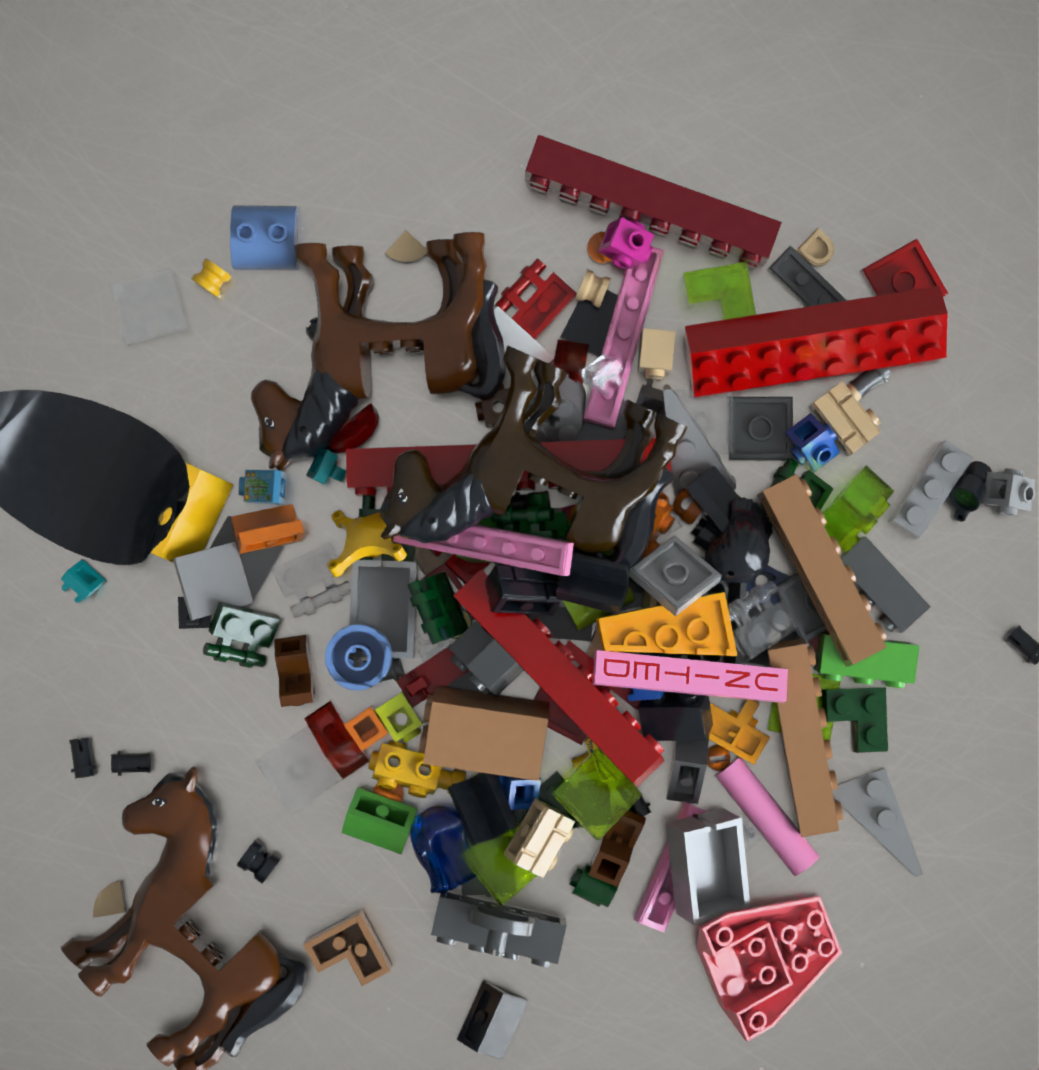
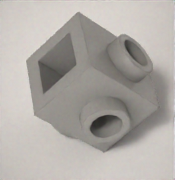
[982,468,1036,516]

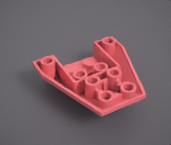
[697,896,842,1041]

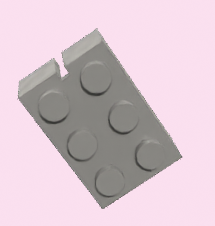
[350,560,418,659]
[666,808,751,925]

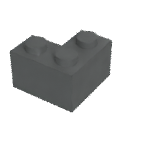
[449,621,524,697]

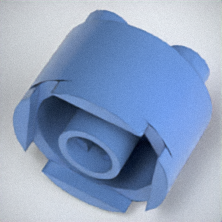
[325,624,392,690]

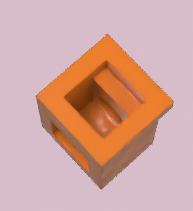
[344,705,388,751]

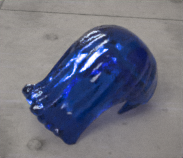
[410,805,484,894]

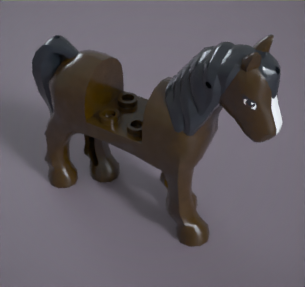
[379,345,688,569]

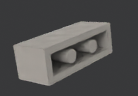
[888,440,973,539]

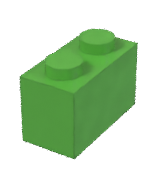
[341,787,417,855]

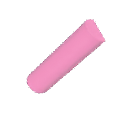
[714,756,820,876]
[634,801,709,933]

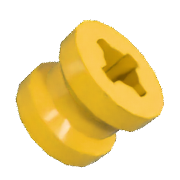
[191,258,232,297]

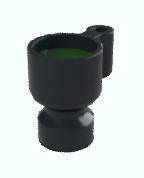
[949,461,992,522]

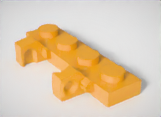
[709,699,770,765]

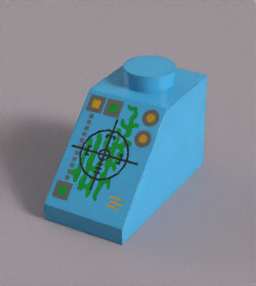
[238,470,287,505]

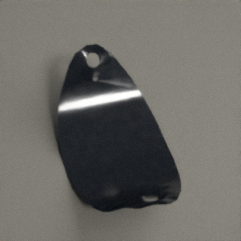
[0,390,190,565]

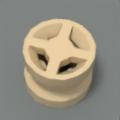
[576,269,611,308]

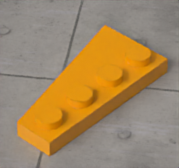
[596,592,737,656]

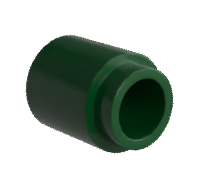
[569,865,618,908]

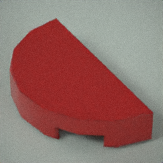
[326,403,379,453]

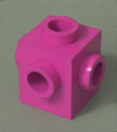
[598,217,654,269]

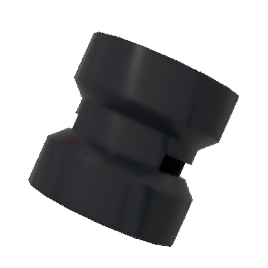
[237,839,281,884]

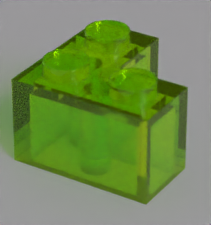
[681,262,756,320]
[822,465,894,552]

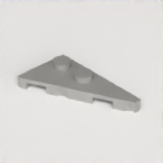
[663,385,736,494]
[832,768,923,877]

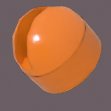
[707,744,731,771]

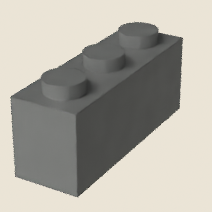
[840,536,931,633]

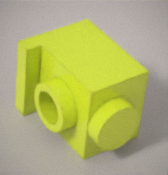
[375,692,423,743]

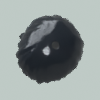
[705,497,773,583]

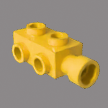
[368,741,466,798]

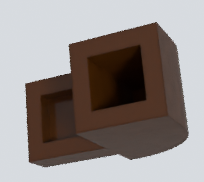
[274,635,315,707]
[588,805,646,887]

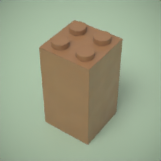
[418,685,550,781]

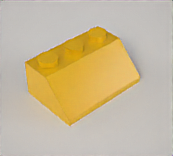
[151,463,234,563]

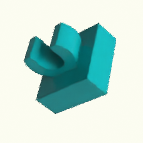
[306,449,346,485]
[61,559,105,603]

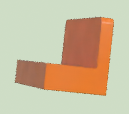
[231,504,304,554]

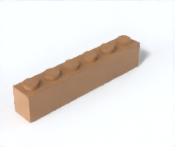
[757,474,887,667]
[766,638,844,837]

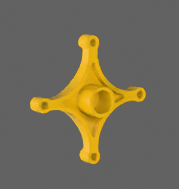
[327,510,407,577]

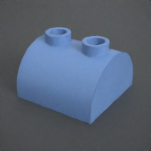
[230,205,298,270]

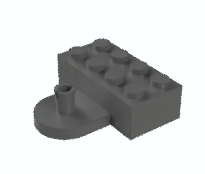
[431,890,567,967]

